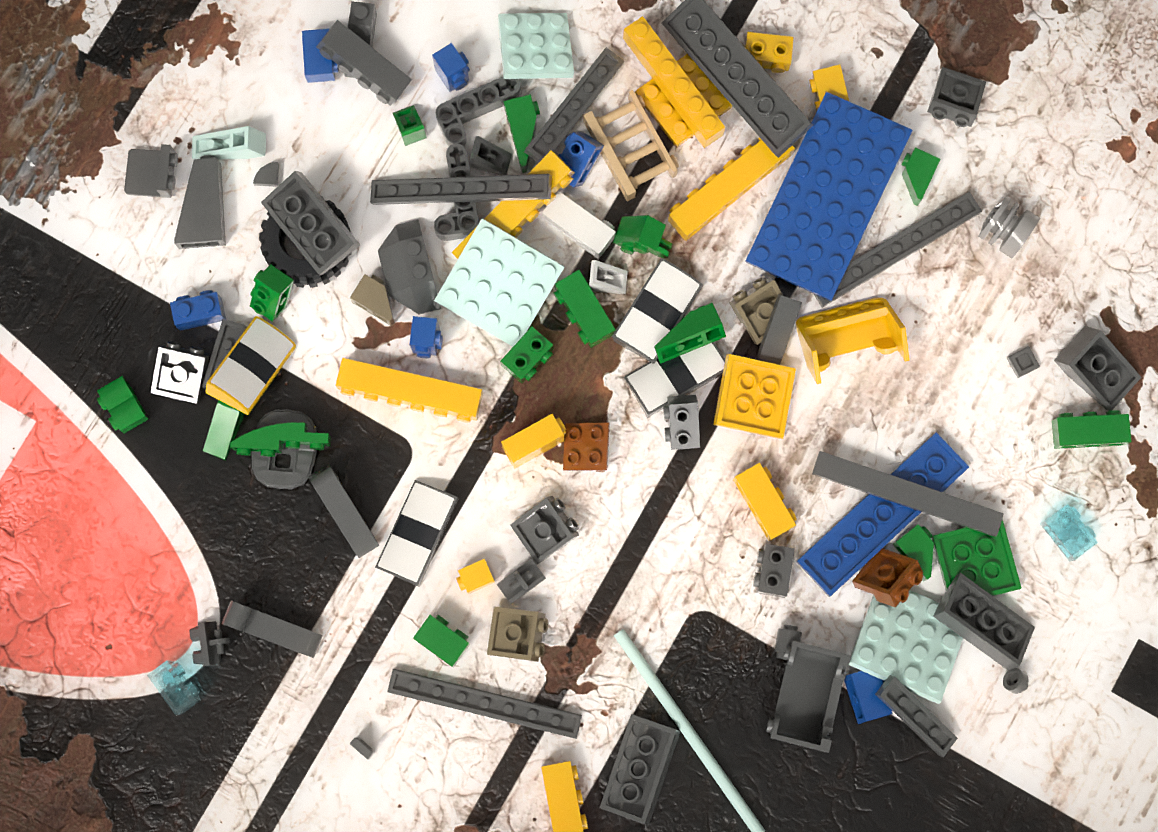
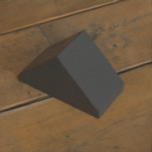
[470,136,512,175]

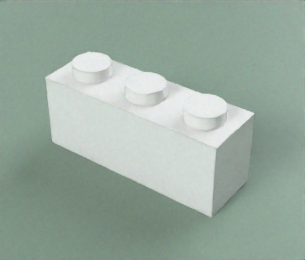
[542,191,616,259]

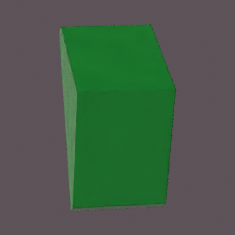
[392,105,427,146]

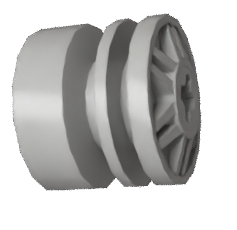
[978,196,1040,259]

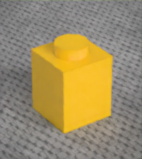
[456,559,495,594]

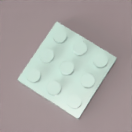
[497,13,574,79]

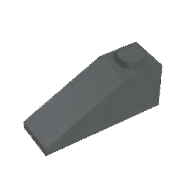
[344,1,377,78]

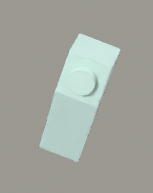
[192,126,266,160]

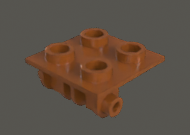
[563,423,610,473]

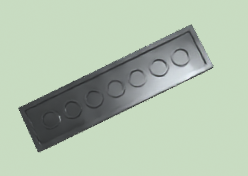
[661,0,813,158]

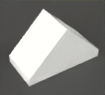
[589,260,628,294]

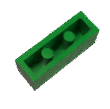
[553,270,616,348]
[1051,410,1132,449]

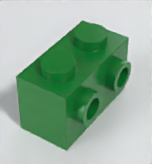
[250,264,294,322]
[500,326,554,384]
[413,614,470,668]

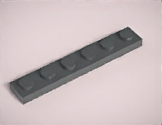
[524,47,624,163]

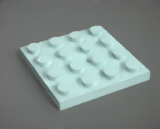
[434,218,565,347]
[849,590,963,704]

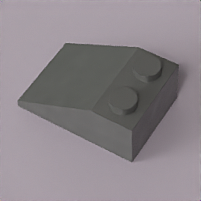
[1054,326,1142,411]

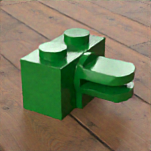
[613,215,673,258]

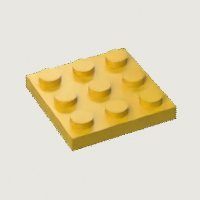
[635,54,732,148]
[713,354,796,439]

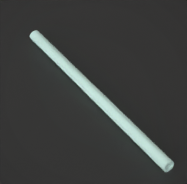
[614,629,765,832]

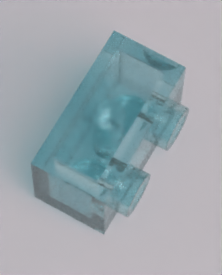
[1040,504,1098,562]
[147,660,201,715]

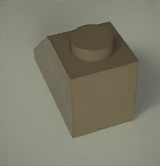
[350,274,395,326]

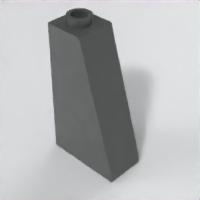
[174,155,226,249]

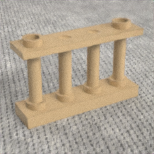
[583,90,679,202]

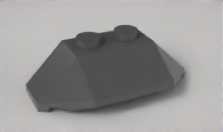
[378,219,441,315]

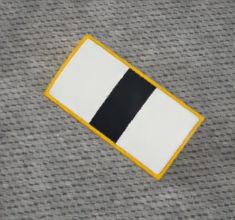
[206,316,296,415]

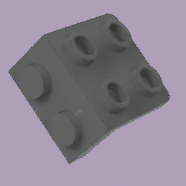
[124,144,178,198]

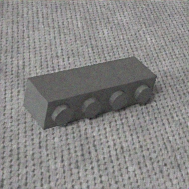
[316,20,412,106]

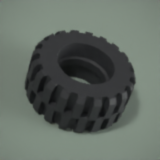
[259,196,352,288]

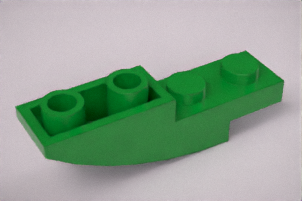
[230,423,331,457]

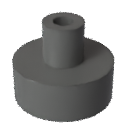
[1003,668,1029,694]

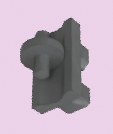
[496,559,546,604]
[189,621,230,666]

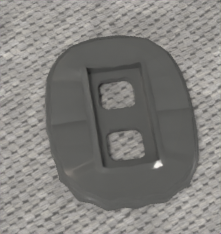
[252,409,317,489]

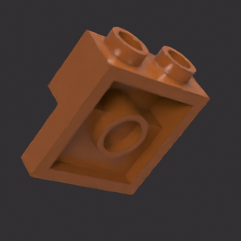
[852,548,923,608]

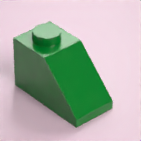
[901,147,941,206]
[892,524,934,582]

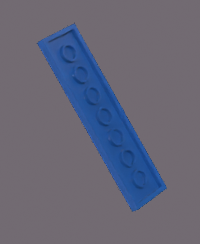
[796,432,969,597]

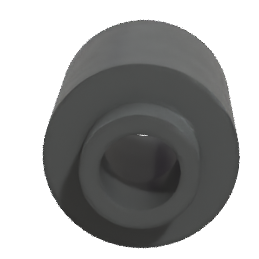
[774,624,802,660]

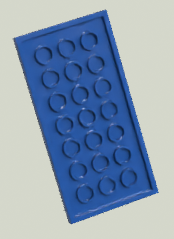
[745,92,913,301]

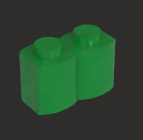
[97,376,149,433]

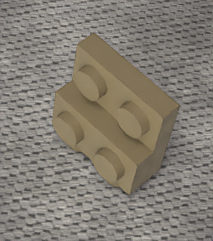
[729,277,797,345]
[487,606,548,662]

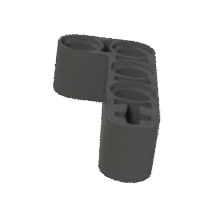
[435,77,521,147]
[434,143,479,241]
[309,463,379,558]
[222,601,323,658]

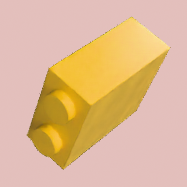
[501,414,566,469]

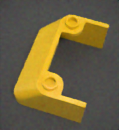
[796,298,909,384]

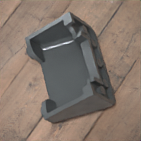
[766,641,851,753]

